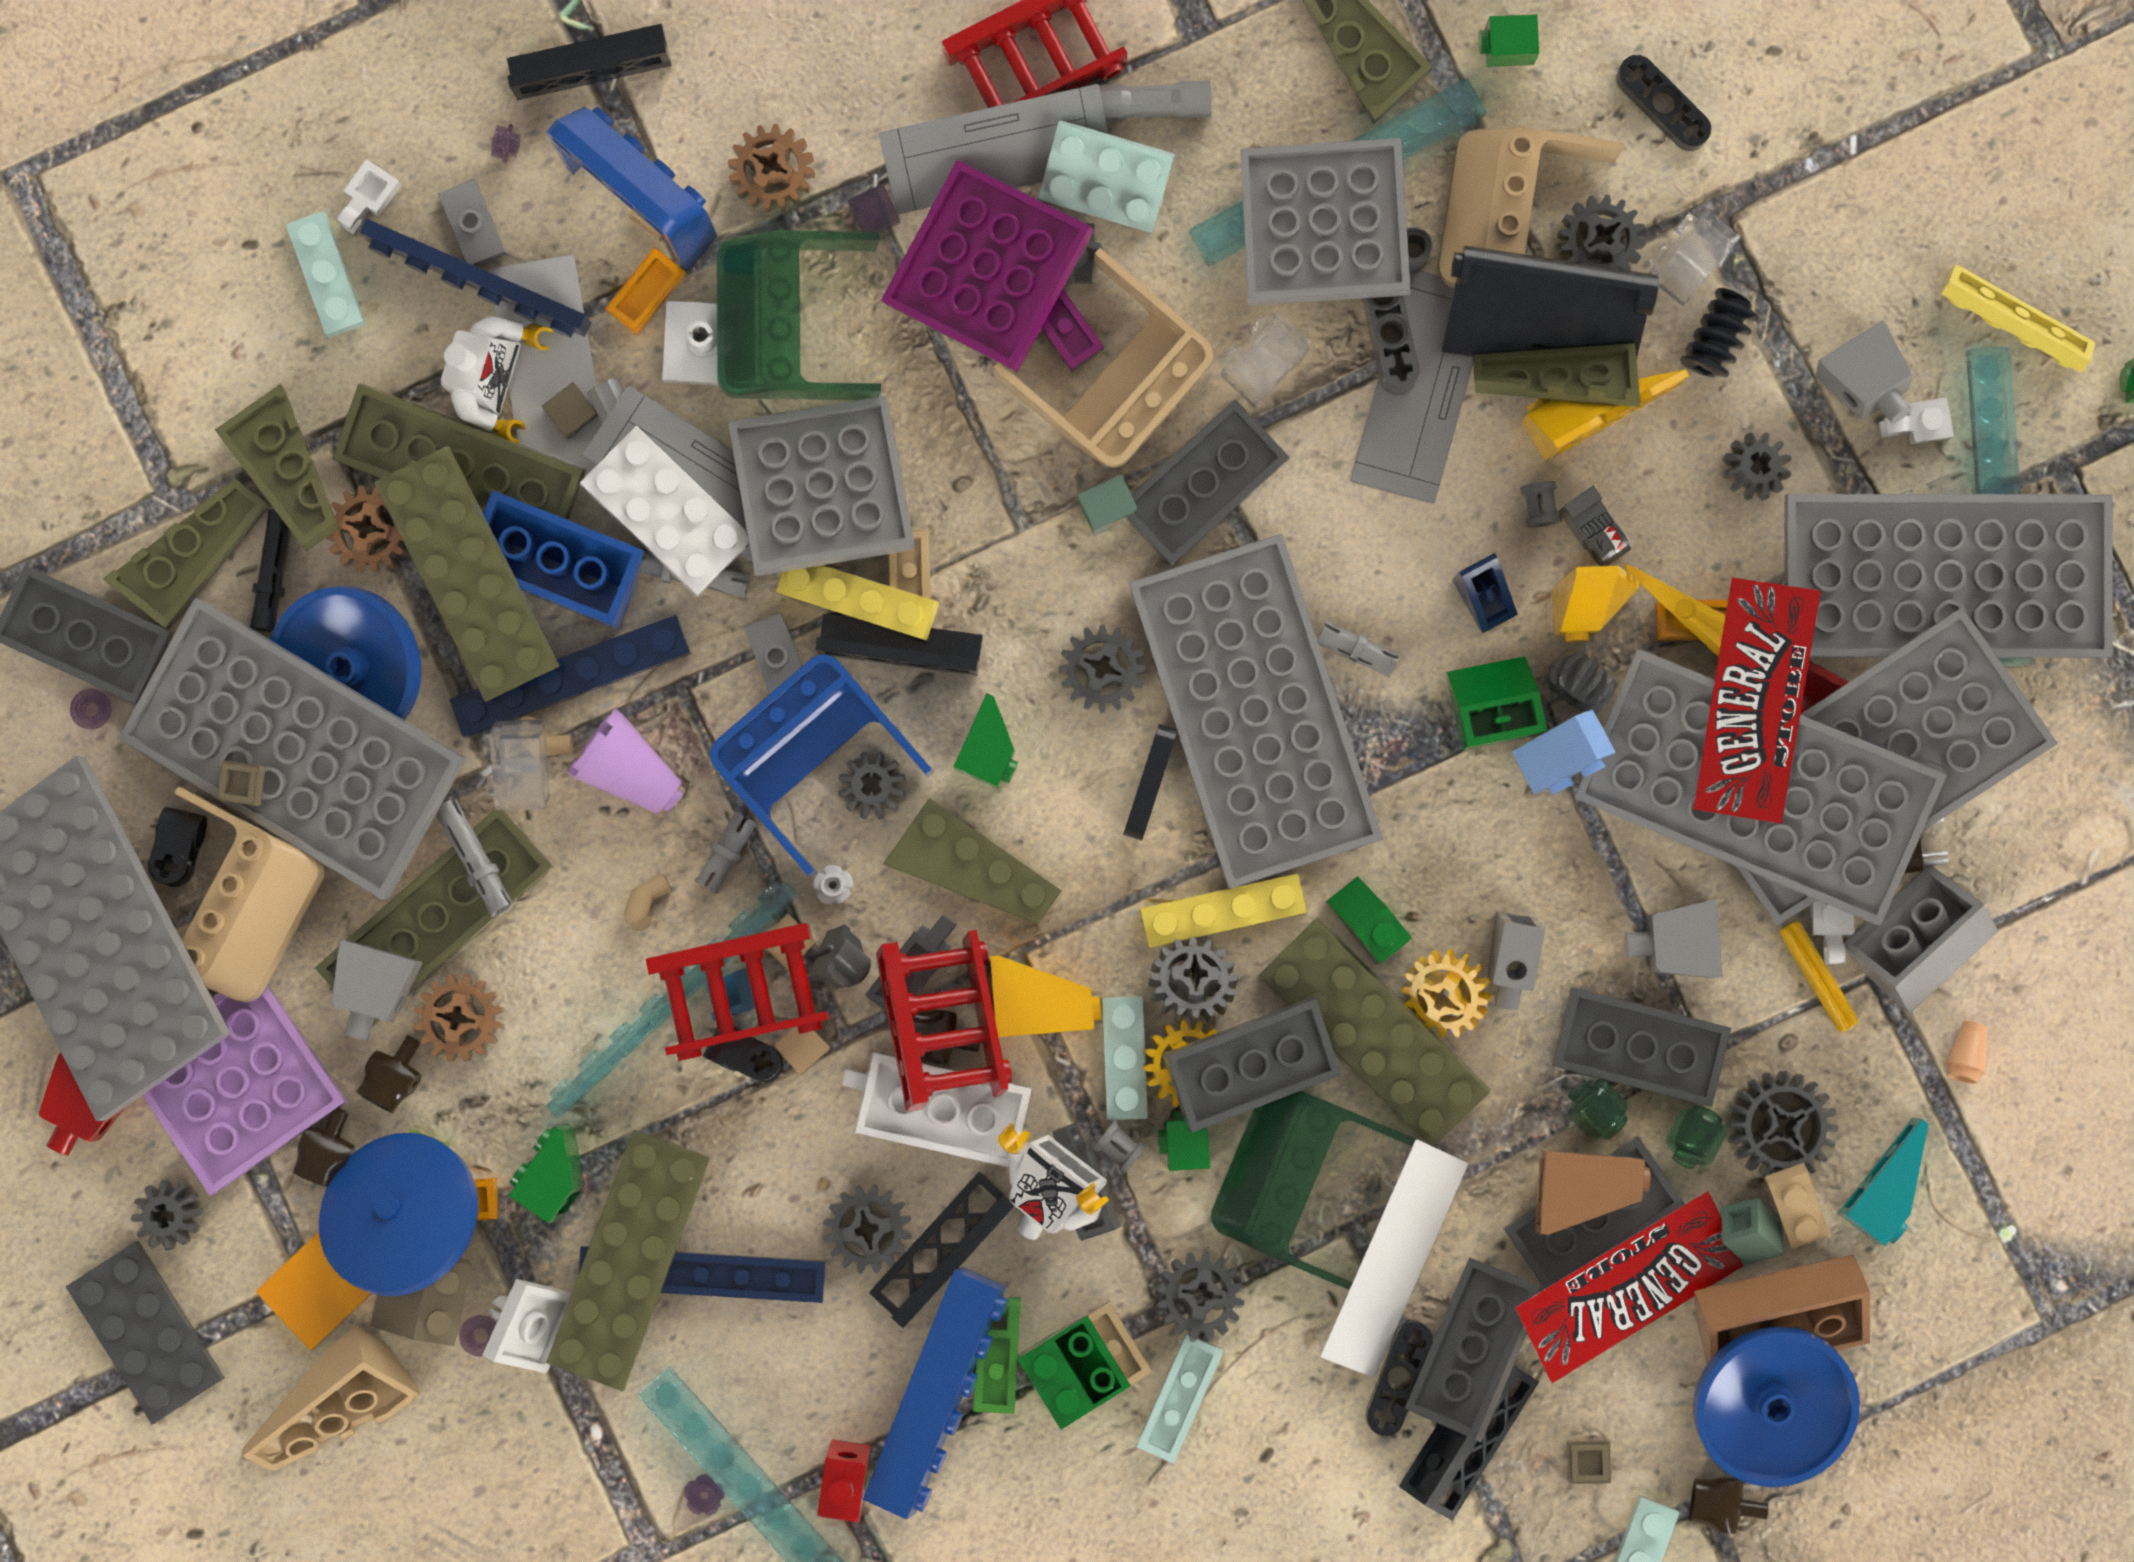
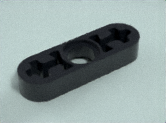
[1616,55,1711,151]
[1123,724,1178,841]
[1365,1320,1433,1436]

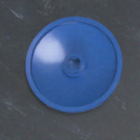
[270,586,421,720]
[319,1133,478,1296]
[1693,1327,1860,1487]

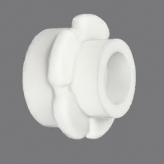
[813,865,853,905]

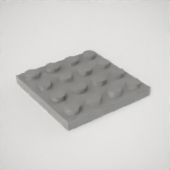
[1240,138,1411,306]
[728,395,915,577]

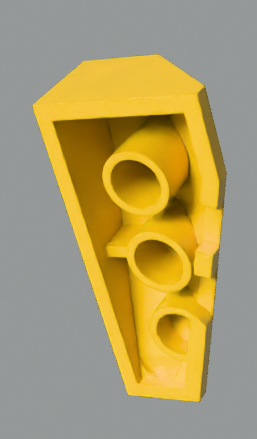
[1521,369,1690,463]
[1552,566,1639,643]

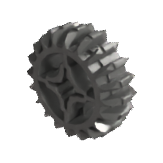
[1726,1071,1838,1178]

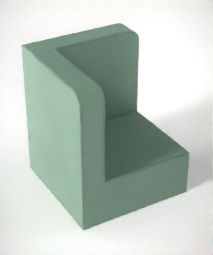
[1077,474,1137,536]
[1722,1197,1783,1264]

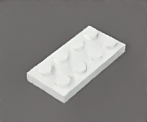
[580,425,749,597]
[854,1052,1032,1167]

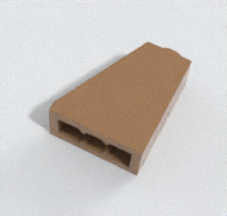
[1534,1150,1651,1235]

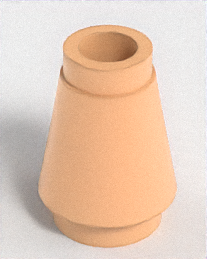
[1944,1021,1987,1084]

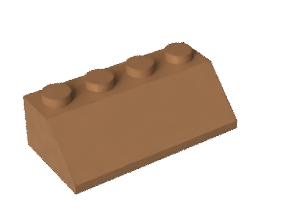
[1694,1254,1870,1364]

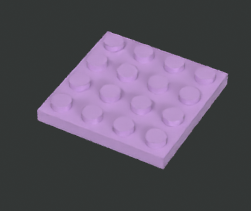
[142,984,348,1196]

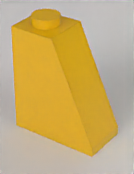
[990,955,1102,1037]

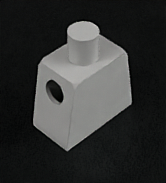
[1816,320,1912,423]
[1624,900,1723,978]
[1488,912,1545,1010]
[332,940,423,1041]

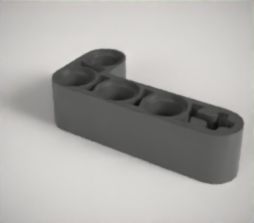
[1362,228,1432,395]

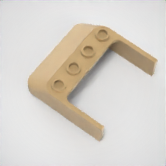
[1438,127,1623,288]
[993,247,1213,467]
[174,786,324,1002]

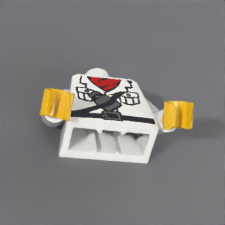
[441,316,553,443]
[998,1123,1109,1240]

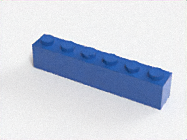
[862,1267,1008,1520]

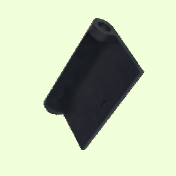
[1442,245,1659,359]

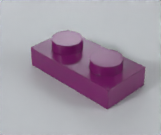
[1041,289,1104,372]

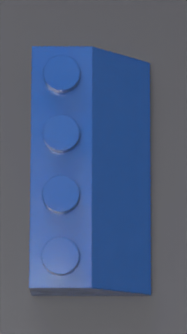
[483,490,644,630]

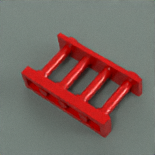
[942,0,1128,108]
[645,923,830,1061]
[876,930,1012,1112]

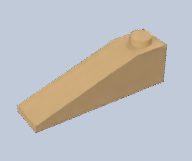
[242,1326,420,1471]

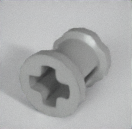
[1092,1120,1146,1174]

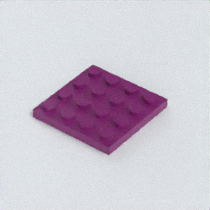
[881,160,1094,372]

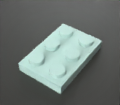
[1038,120,1175,233]

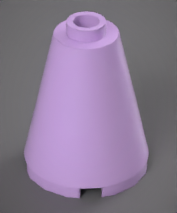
[567,708,683,814]

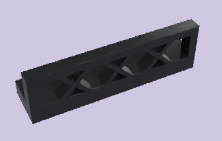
[507,23,672,101]
[815,613,983,676]
[869,1172,1014,1328]
[1399,1366,1539,1521]

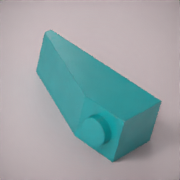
[1837,1118,1929,1246]

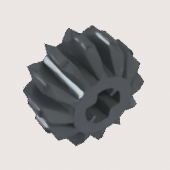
[1722,432,1791,501]
[1545,649,1617,714]
[838,752,906,820]
[131,1180,204,1250]

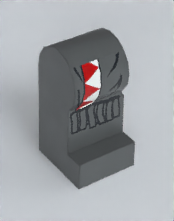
[1558,485,1631,566]

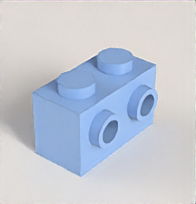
[1512,709,1616,795]

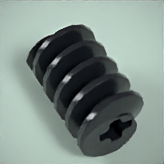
[1680,288,1759,378]

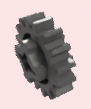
[1557,194,1646,271]
[1059,625,1146,713]
[1148,937,1238,1026]
[823,1184,912,1274]
[1155,1252,1245,1342]

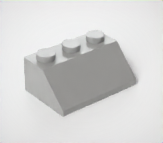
[1844,866,1999,1013]

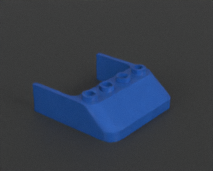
[545,106,718,272]
[710,654,934,878]

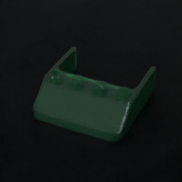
[716,230,881,400]
[1210,1091,1416,1290]

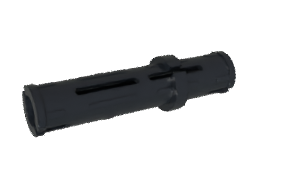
[249,509,291,632]

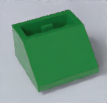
[1446,656,1548,751]
[508,1124,585,1224]
[1017,1315,1131,1430]

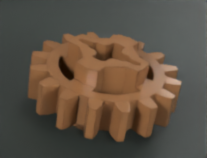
[728,124,815,213]
[326,485,407,574]
[414,974,504,1062]

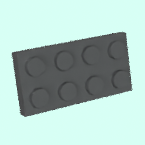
[1125,399,1290,567]
[0,566,174,704]
[1552,987,1731,1107]
[1163,997,1341,1133]
[1503,1136,1685,1289]
[66,1241,225,1425]
[1405,1257,1544,1442]

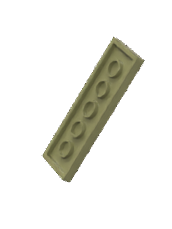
[333,384,586,520]
[374,446,560,702]
[315,806,554,1027]
[1259,917,1491,1147]
[546,1130,711,1391]

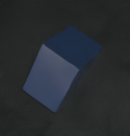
[1452,553,1518,633]

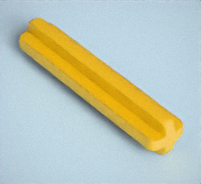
[1779,921,1858,1032]

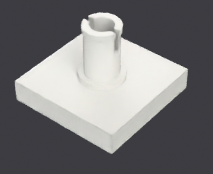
[662,301,748,387]
[482,1279,572,1373]

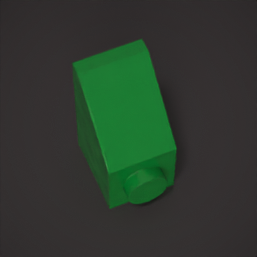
[953,693,1019,789]
[1326,876,1412,965]

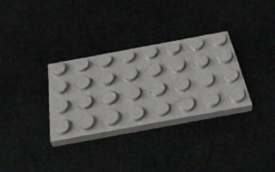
[1784,494,2113,658]
[1129,533,1383,889]
[118,598,467,900]
[1736,607,2058,926]
[1575,648,1947,926]
[0,756,231,1121]

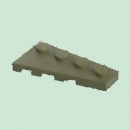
[1302,0,1432,125]
[1473,343,1640,407]
[215,384,339,551]
[103,478,270,630]
[883,798,1061,924]

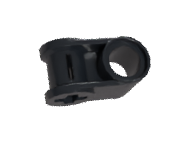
[148,806,208,887]
[702,1026,784,1083]

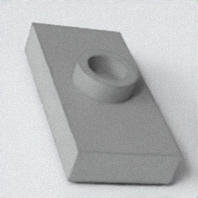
[438,179,507,267]
[744,613,802,694]

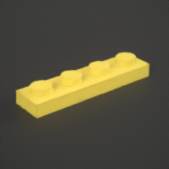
[1941,264,2096,373]
[776,565,939,641]
[1140,873,1307,948]

